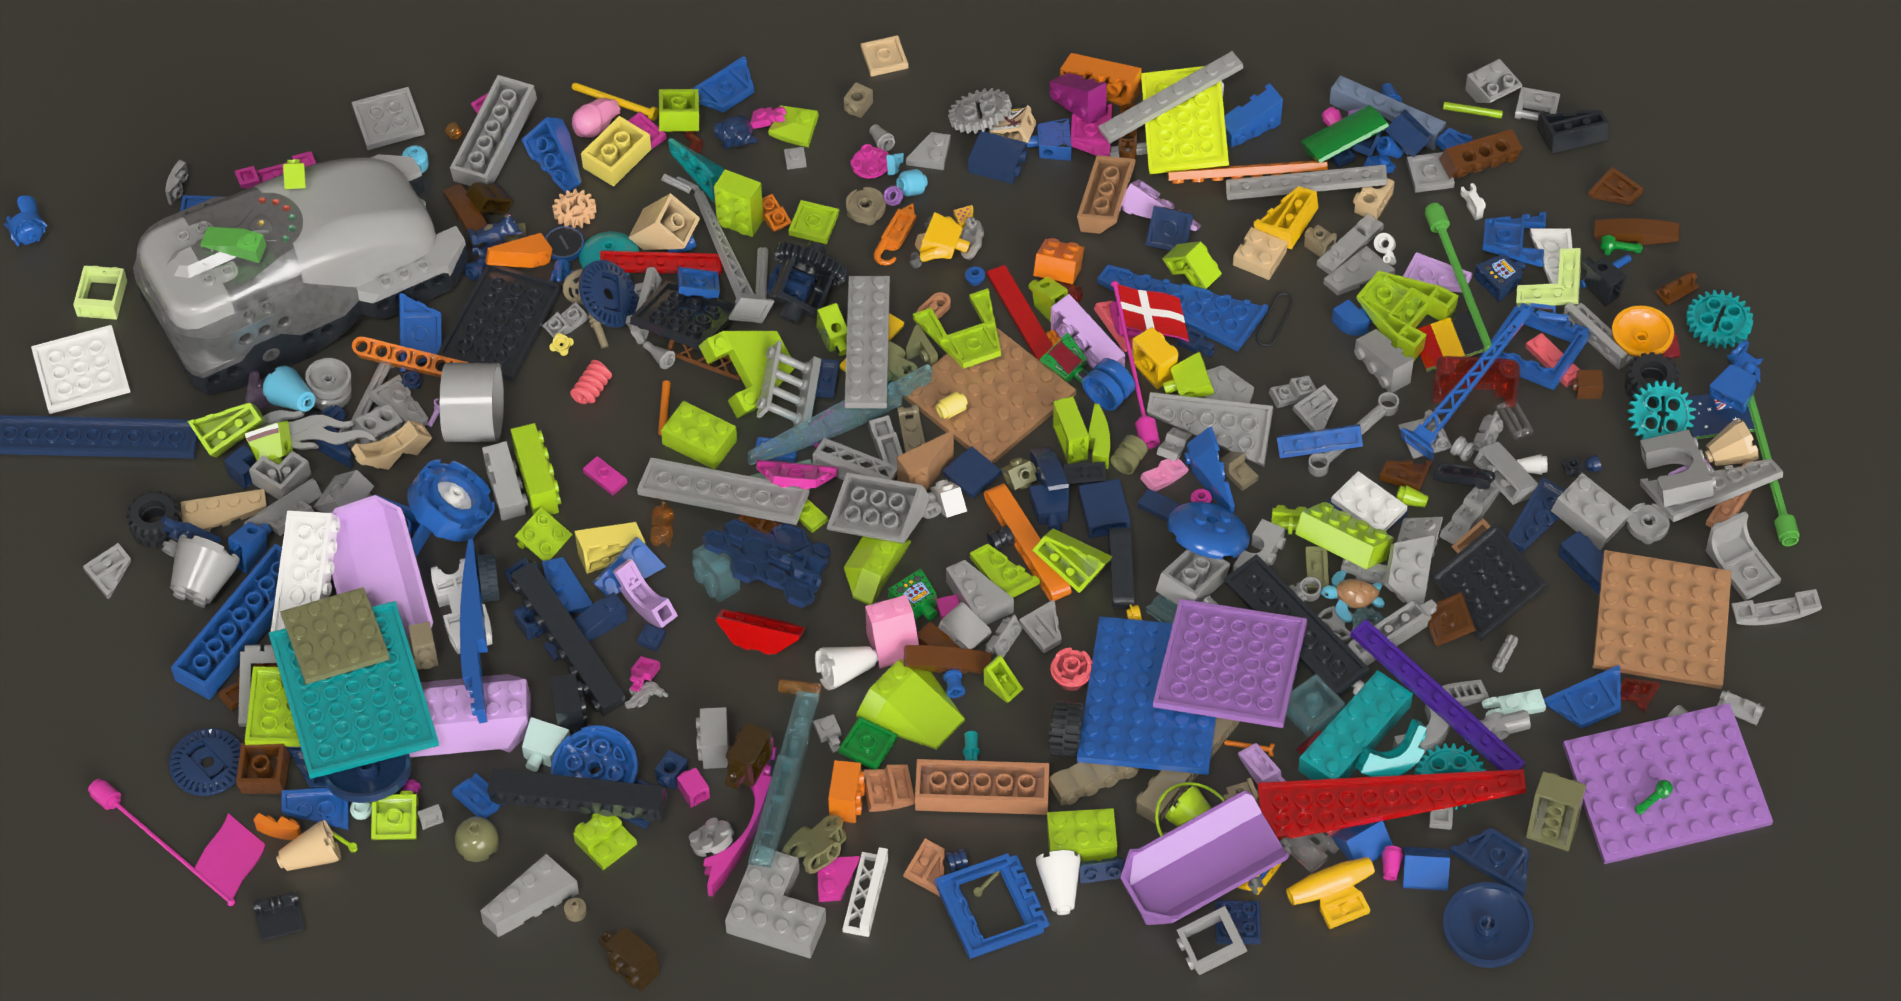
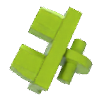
[1271,505,1307,535]

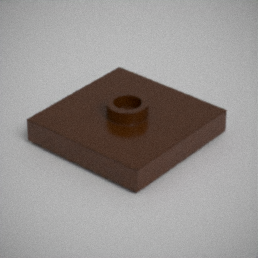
[1428,592,1476,647]

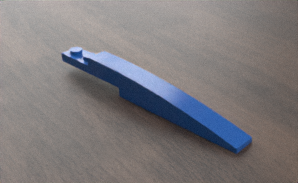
[460,539,488,724]

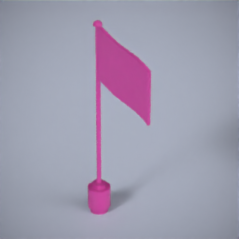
[88,779,265,906]

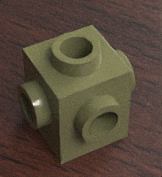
[1001,457,1037,490]

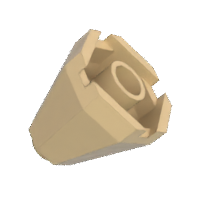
[1704,419,1759,466]

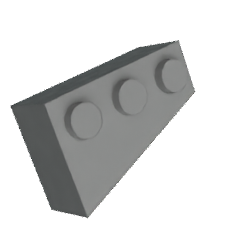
[1354,329,1414,393]
[482,441,528,521]
[946,560,1014,625]

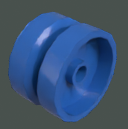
[1082,358,1135,411]

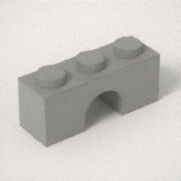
[1233,519,1286,571]

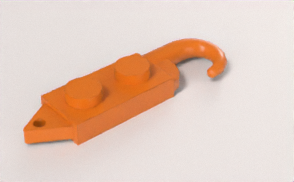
[873,204,917,266]

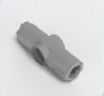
[1465,710,1531,744]

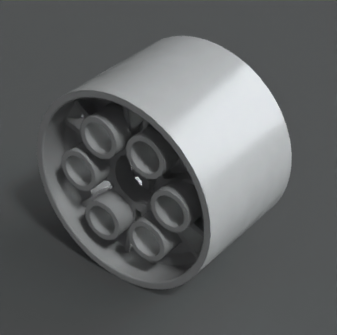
[440,363,504,442]

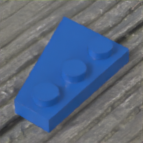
[542,557,593,615]
[281,788,349,830]

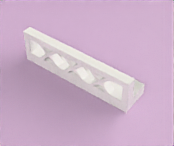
[843,847,888,937]

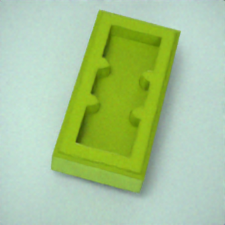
[798,499,828,533]

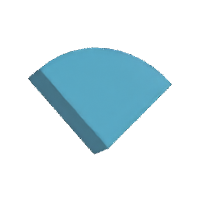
[886,153,903,175]

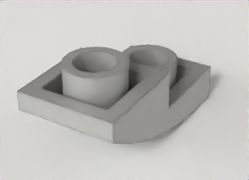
[165,160,189,205]
[542,302,588,338]
[1268,376,1317,408]

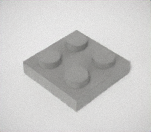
[1406,152,1455,193]

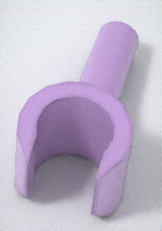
[427,398,440,427]

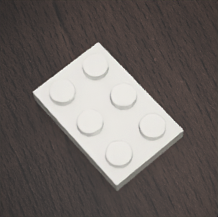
[1331,471,1407,531]

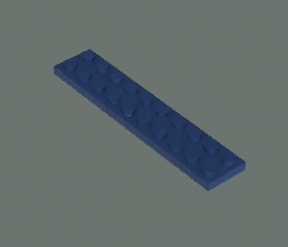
[0,415,198,459]

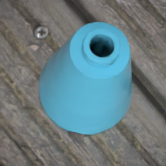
[263,366,315,412]

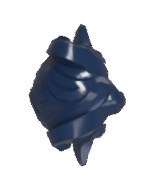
[714,115,758,149]

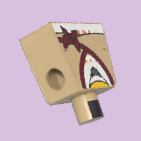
[989,104,1036,143]

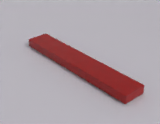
[600,251,722,275]
[987,265,1053,361]

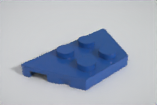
[693,56,754,112]
[399,293,442,373]
[1544,665,1621,729]

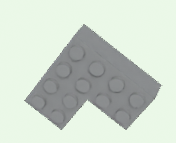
[725,846,826,959]

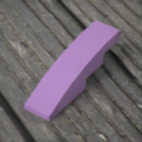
[1238,743,1285,785]

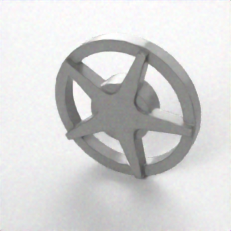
[1318,606,1357,642]

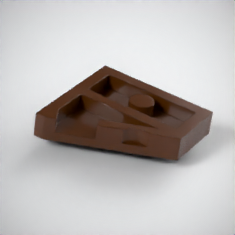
[1588,167,1644,206]
[1379,460,1432,491]

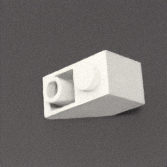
[930,480,967,517]

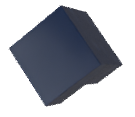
[224,445,255,490]

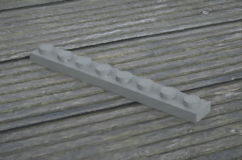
[1098,51,1243,144]
[1226,165,1387,200]

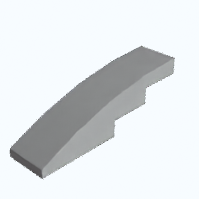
[1440,482,1500,544]

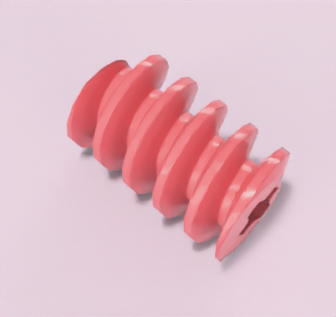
[570,360,612,405]

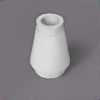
[1517,454,1548,475]

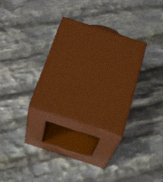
[1572,370,1604,399]

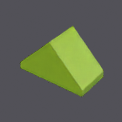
[984,655,1023,703]

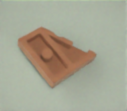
[903,838,945,897]

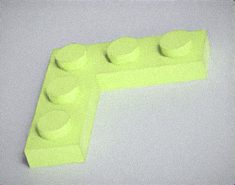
[1516,248,1581,307]

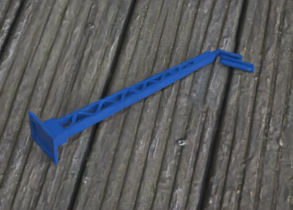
[1401,303,1569,462]

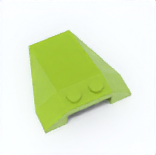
[856,659,965,750]

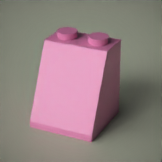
[865,595,919,668]

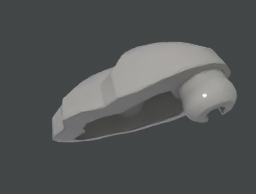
[960,217,984,260]

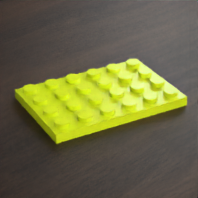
[1141,66,1229,174]

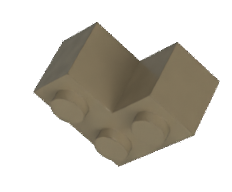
[407,621,439,670]

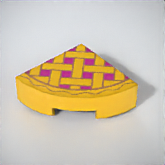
[953,205,973,228]

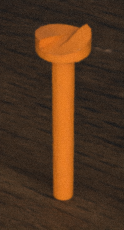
[1224,740,1275,757]

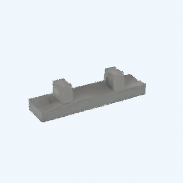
[1317,213,1384,274]
[626,267,662,344]

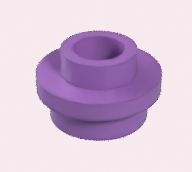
[884,186,903,206]

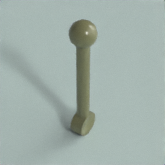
[973,871,1000,897]

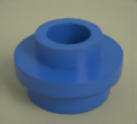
[965,266,985,286]

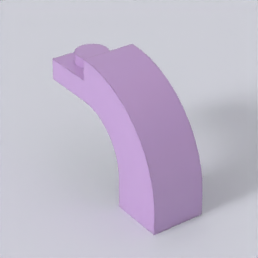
[613,559,678,628]

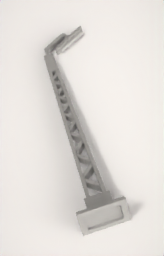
[661,173,774,323]

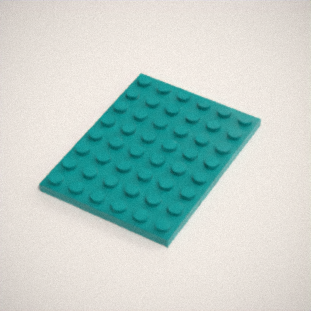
[268,601,439,779]

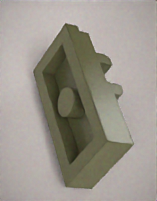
[1305,547,1329,590]

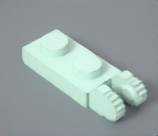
[1482,689,1546,716]

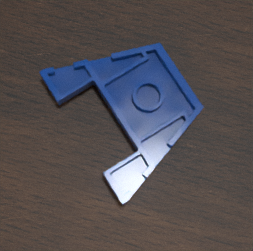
[1483,212,1547,267]

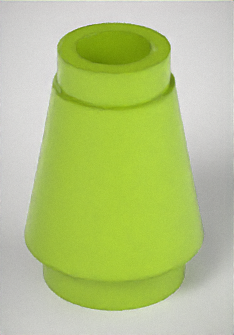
[1396,485,1428,508]

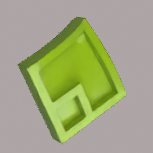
[768,106,819,147]

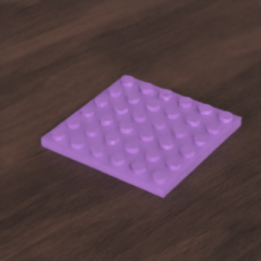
[1153,599,1307,728]

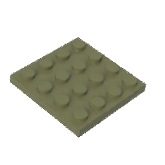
[280,587,390,685]

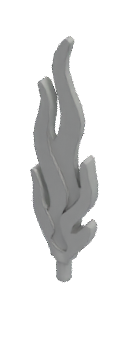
[259,410,376,450]

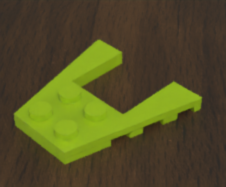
[913,288,1001,369]

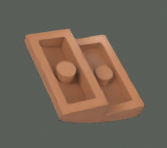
[863,765,915,812]

